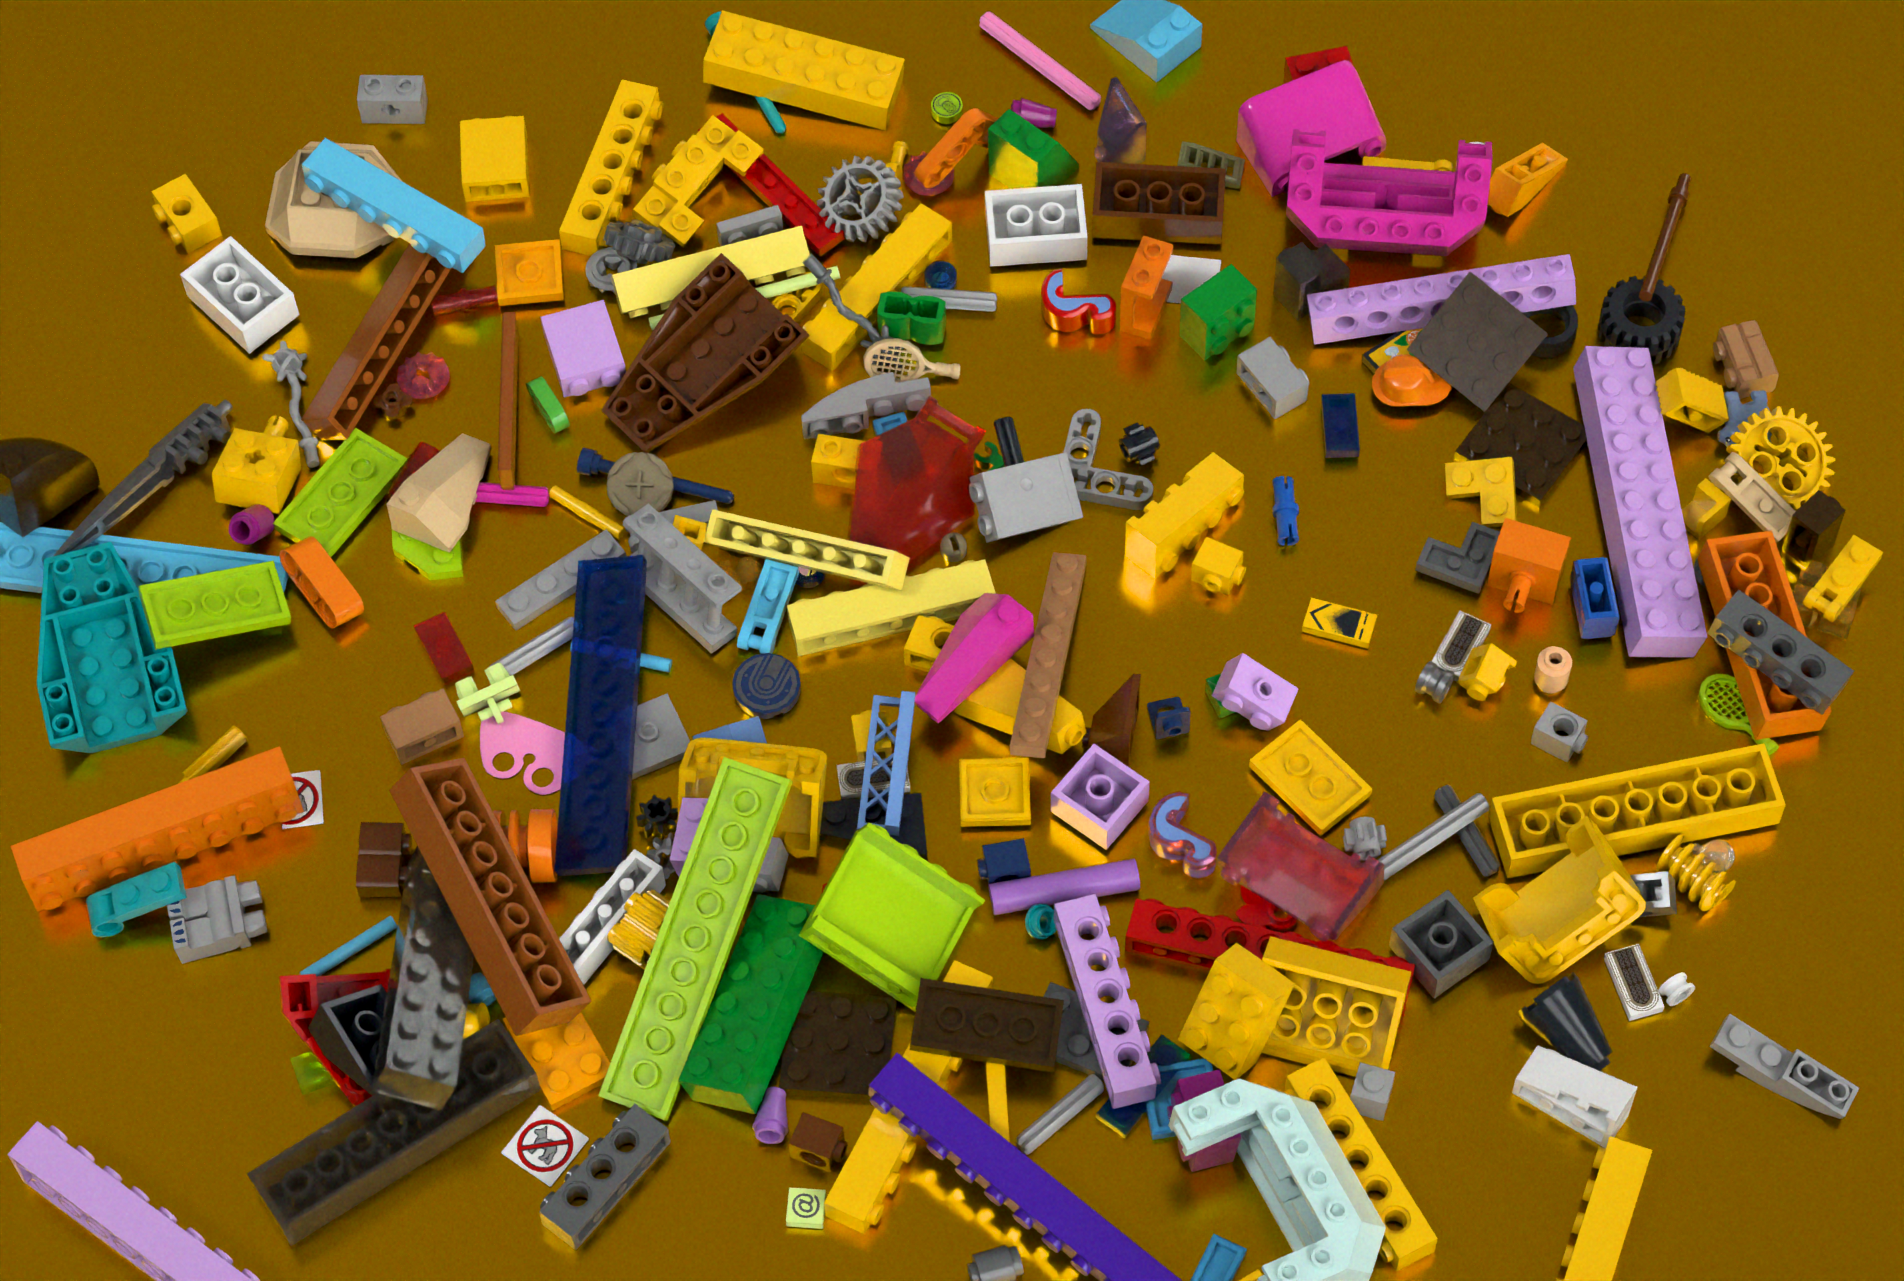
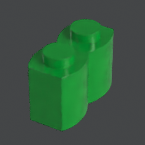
[877,292,947,345]

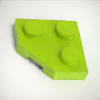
[391,526,463,580]

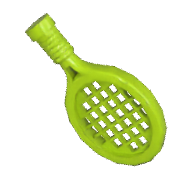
[1698,674,1779,755]

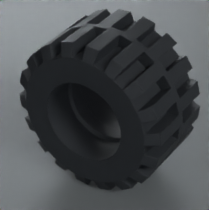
[1598,276,1686,365]

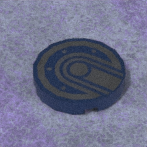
[732,653,801,719]

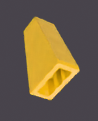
[953,658,1087,754]

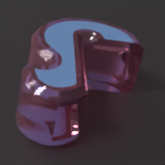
[1148,791,1217,878]

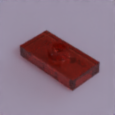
[414,612,474,684]

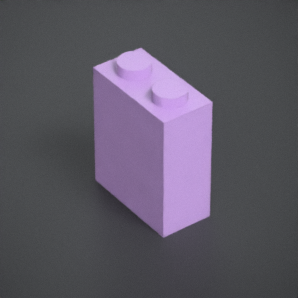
[540,300,626,398]

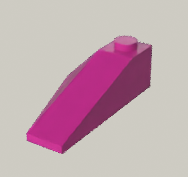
[915,593,1034,724]

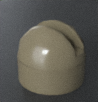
[940,532,967,562]

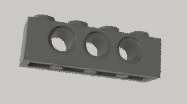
[1707,590,1854,715]
[539,1104,671,1250]

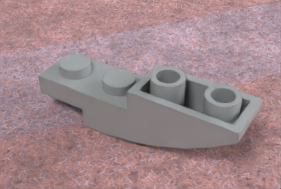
[801,372,932,440]
[1709,1014,1859,1119]

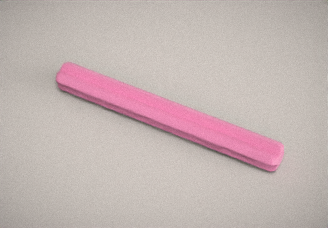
[979,11,1101,110]

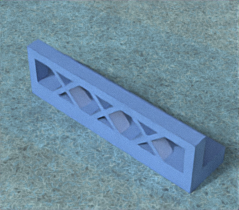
[857,691,915,836]

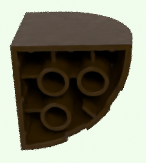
[0,437,100,537]

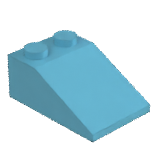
[1090,0,1202,83]

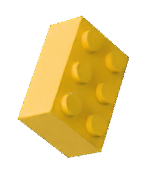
[1177,943,1295,1080]

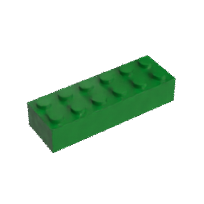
[678,894,823,1114]

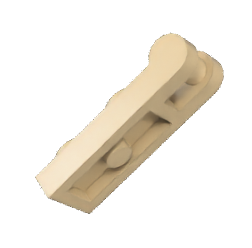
[1708,452,1796,543]

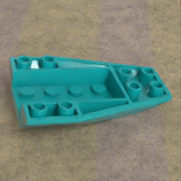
[37,541,188,753]

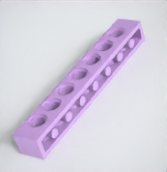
[1307,254,1576,345]

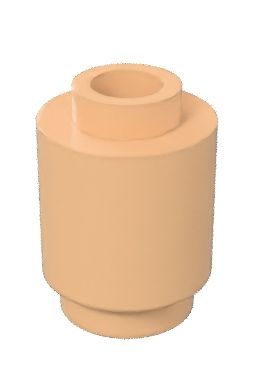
[1534,646,1572,694]

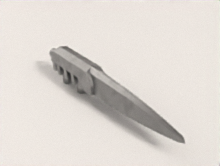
[54,400,233,556]

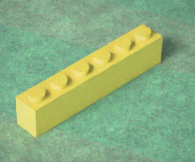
[611,226,810,319]
[704,509,910,591]
[787,559,996,656]

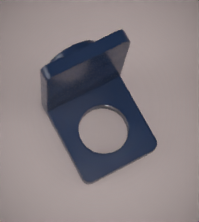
[1147,697,1191,739]

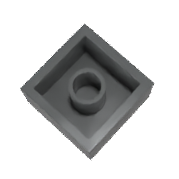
[1389,890,1494,998]

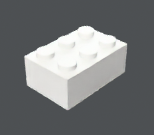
[985,184,1087,267]
[180,236,299,354]

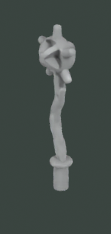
[262,341,320,468]

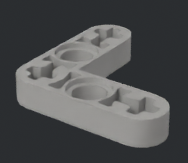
[1063,409,1153,510]

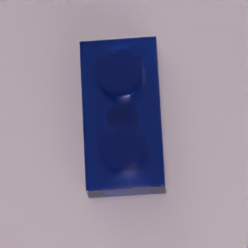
[1321,393,1360,458]

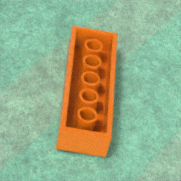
[1697,530,1832,740]

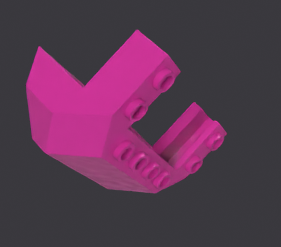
[1286,129,1492,256]

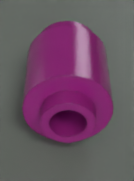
[229,504,275,545]

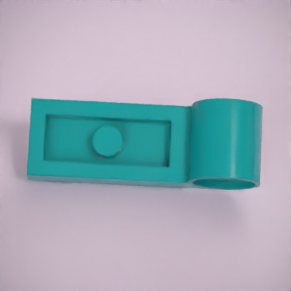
[86,862,187,937]

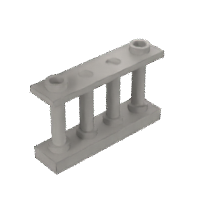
[620,503,742,654]

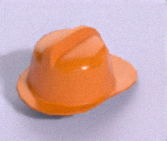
[1372,354,1451,407]

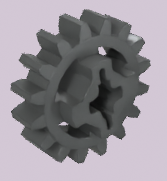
[603,219,675,264]

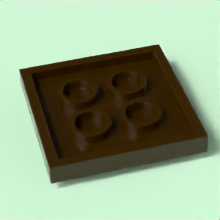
[1406,272,1548,412]
[1454,383,1587,507]
[779,991,897,1100]

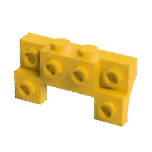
[632,115,764,248]

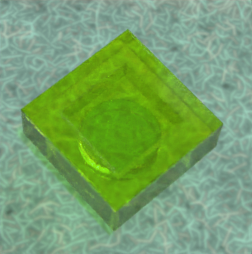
[290,1051,336,1095]

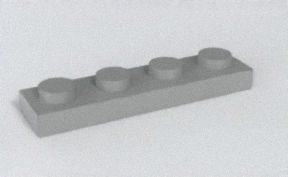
[495,529,627,631]

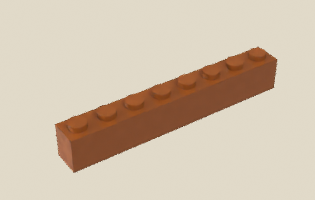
[301,243,451,440]

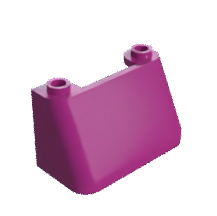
[1236,60,1386,197]

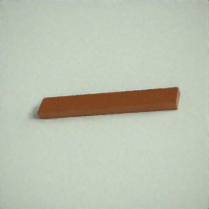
[498,312,519,490]

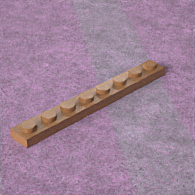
[1010,552,1087,758]

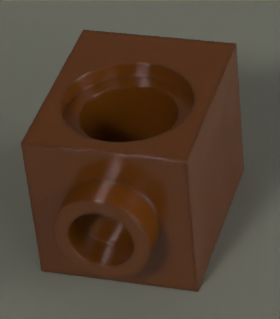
[788,1112,848,1172]

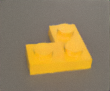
[1445,457,1517,528]

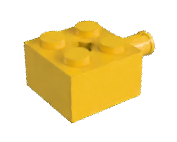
[212,416,301,514]

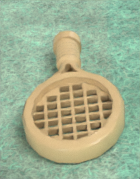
[863,338,960,383]

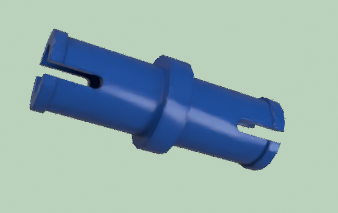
[1272,476,1299,546]

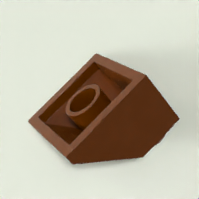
[1082,673,1141,767]

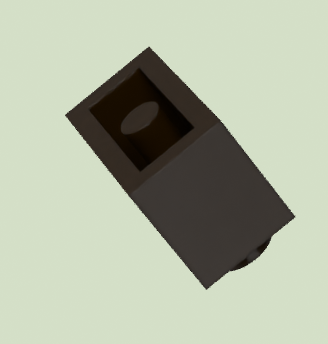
[1782,490,1846,569]

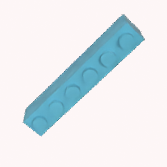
[301,138,486,273]

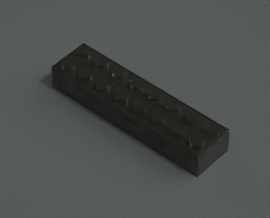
[372,846,474,1111]
[247,1018,541,1246]

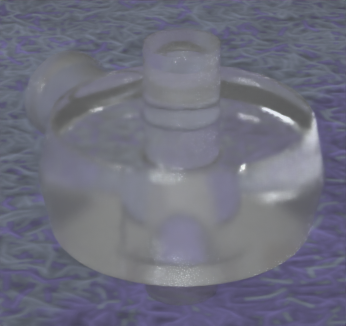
[1692,839,1735,873]

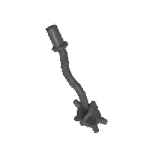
[802,254,904,368]

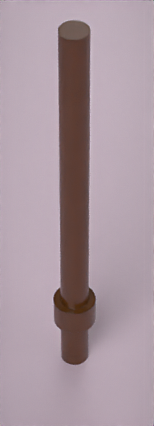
[1639,173,1692,301]

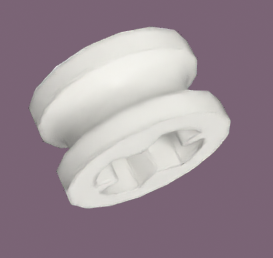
[1658,972,1695,1006]

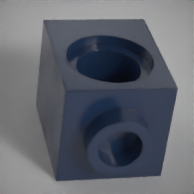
[977,838,1031,884]

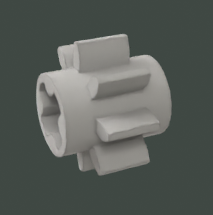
[1343,817,1387,860]
[646,832,675,879]

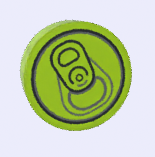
[931,92,963,124]

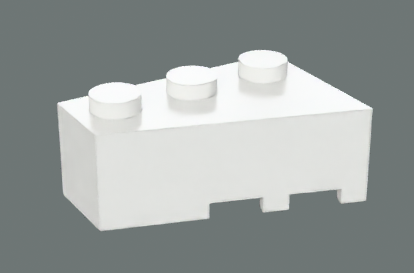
[1512,1045,1638,1148]

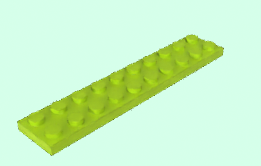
[598,757,792,1121]

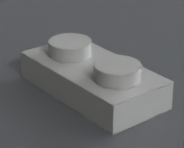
[716,205,783,247]

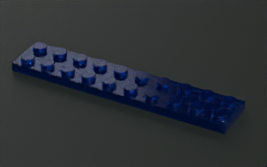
[554,555,647,876]

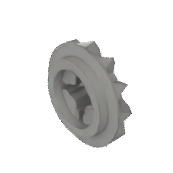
[585,247,637,294]

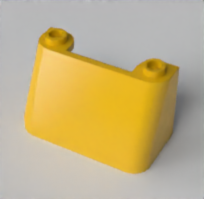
[678,738,827,858]
[1473,816,1646,984]

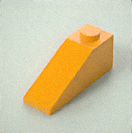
[1488,142,1568,217]

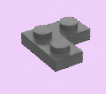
[1415,522,1500,594]

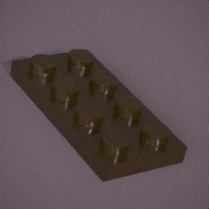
[910,978,1064,1072]

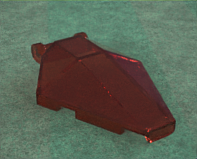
[847,395,986,584]

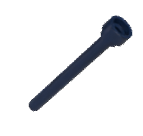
[577,447,734,504]

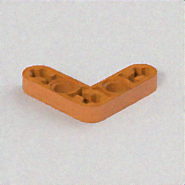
[914,108,999,188]

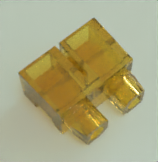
[1793,560,1862,639]

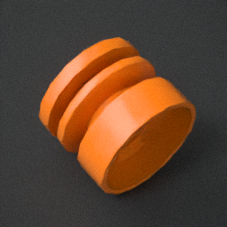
[493,809,559,883]

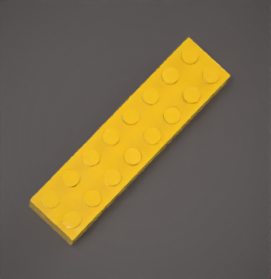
[1488,743,1786,879]

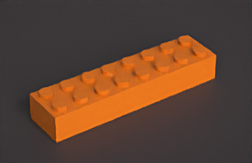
[10,746,304,912]

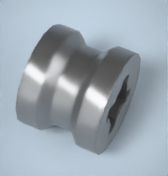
[1414,661,1455,704]

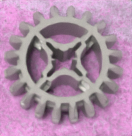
[816,155,904,243]

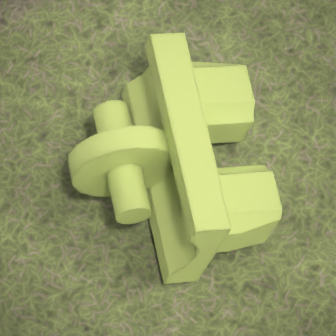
[455,663,520,724]

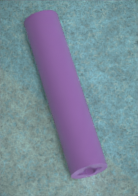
[988,858,1140,915]

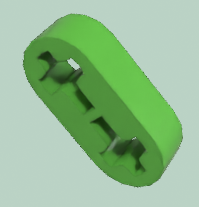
[526,376,570,434]

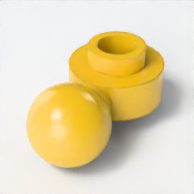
[451,1003,490,1040]

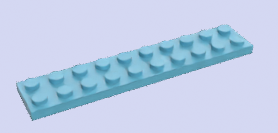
[0,522,289,593]

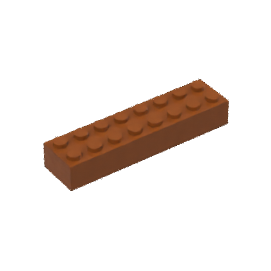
[389,758,592,1036]

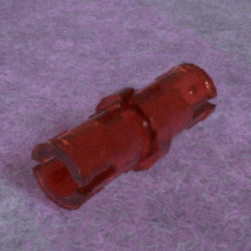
[431,285,499,317]

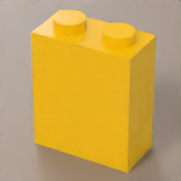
[460,116,530,202]

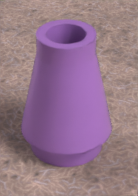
[752,1087,789,1144]

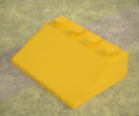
[1262,936,1411,1077]

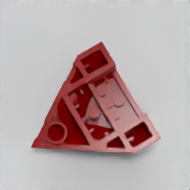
[279,967,424,1116]

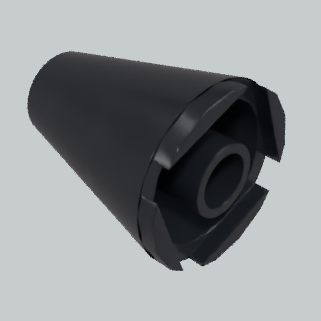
[1516,971,1613,1071]

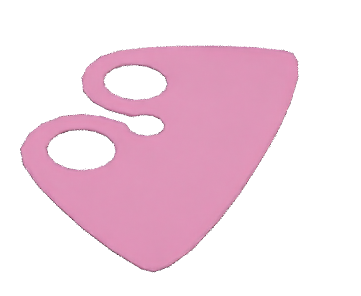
[480,711,601,795]

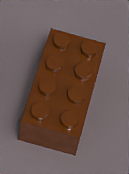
[1092,162,1226,244]

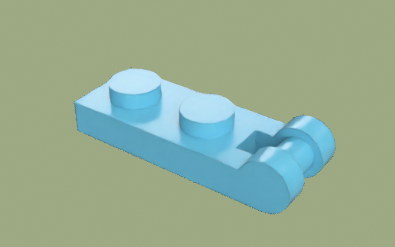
[737,559,799,654]

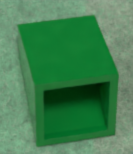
[988,109,1079,189]

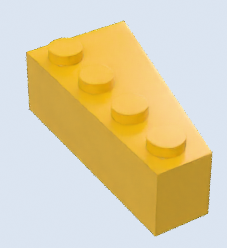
[1125,452,1244,579]

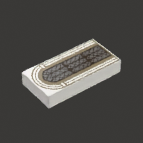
[1432,611,1491,682]
[837,758,910,800]
[1604,944,1665,1021]

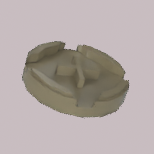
[607,452,674,516]

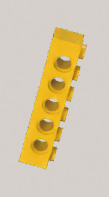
[559,79,663,256]
[1283,1057,1438,1272]

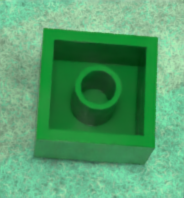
[1179,264,1257,361]

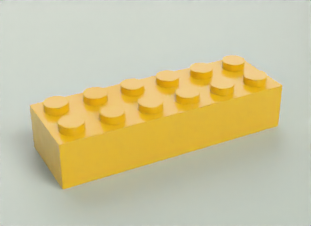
[703,10,905,131]

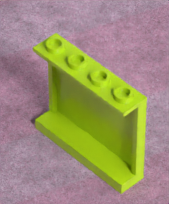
[799,823,985,1012]

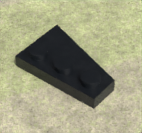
[820,793,928,861]

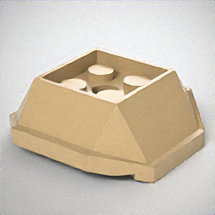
[265,141,402,258]

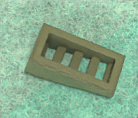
[1177,141,1245,189]

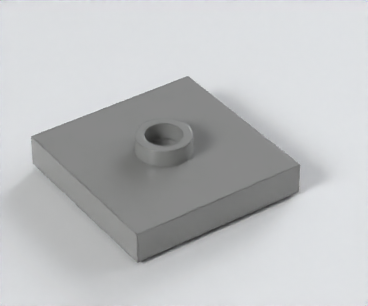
[604,694,690,780]

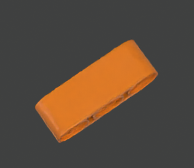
[279,536,364,629]

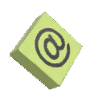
[786,1187,826,1229]

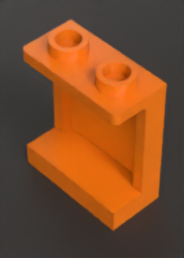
[1120,235,1174,340]

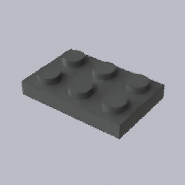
[1043,982,1149,1081]

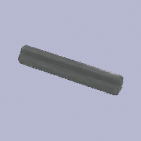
[1434,785,1500,877]

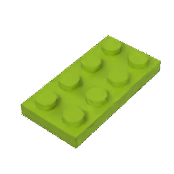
[273,428,410,557]
[139,561,291,650]

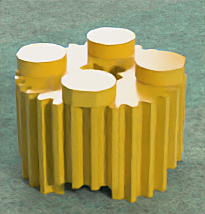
[607,890,670,970]

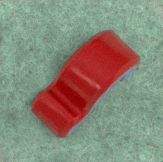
[1041,268,1116,334]

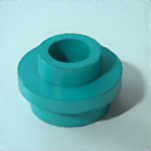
[1025,904,1057,939]

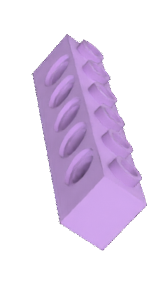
[1054,894,1161,1109]

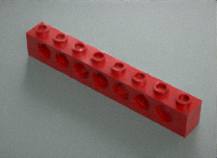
[1125,898,1415,1017]

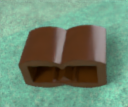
[356,822,412,897]

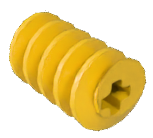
[1656,834,1736,911]

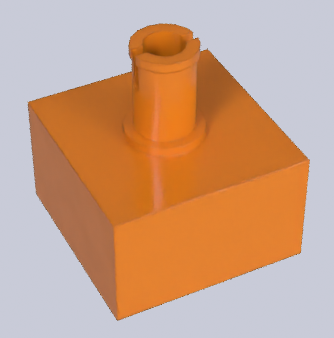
[1487,518,1571,613]

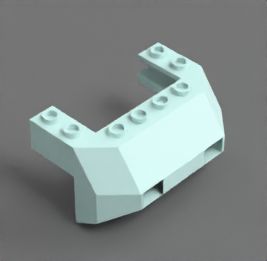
[1168,1079,1386,1281]

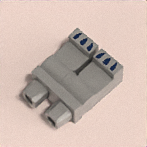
[167,875,268,964]

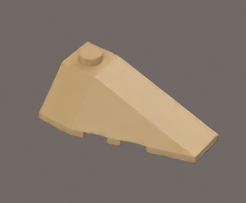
[386,433,492,552]

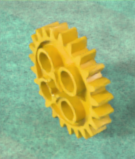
[1725,406,1835,511]

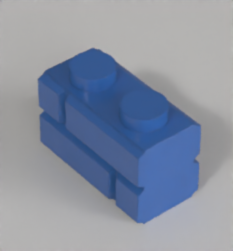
[1570,557,1619,639]

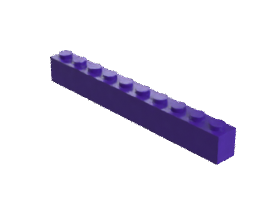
[868,1053,1182,1281]

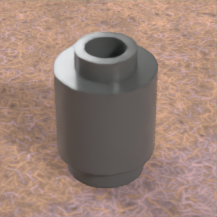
[967,1245,1024,1281]

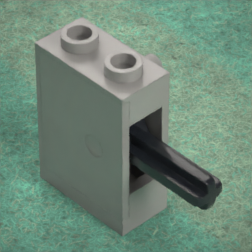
[969,417,1083,543]

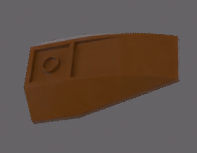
[601,253,810,453]

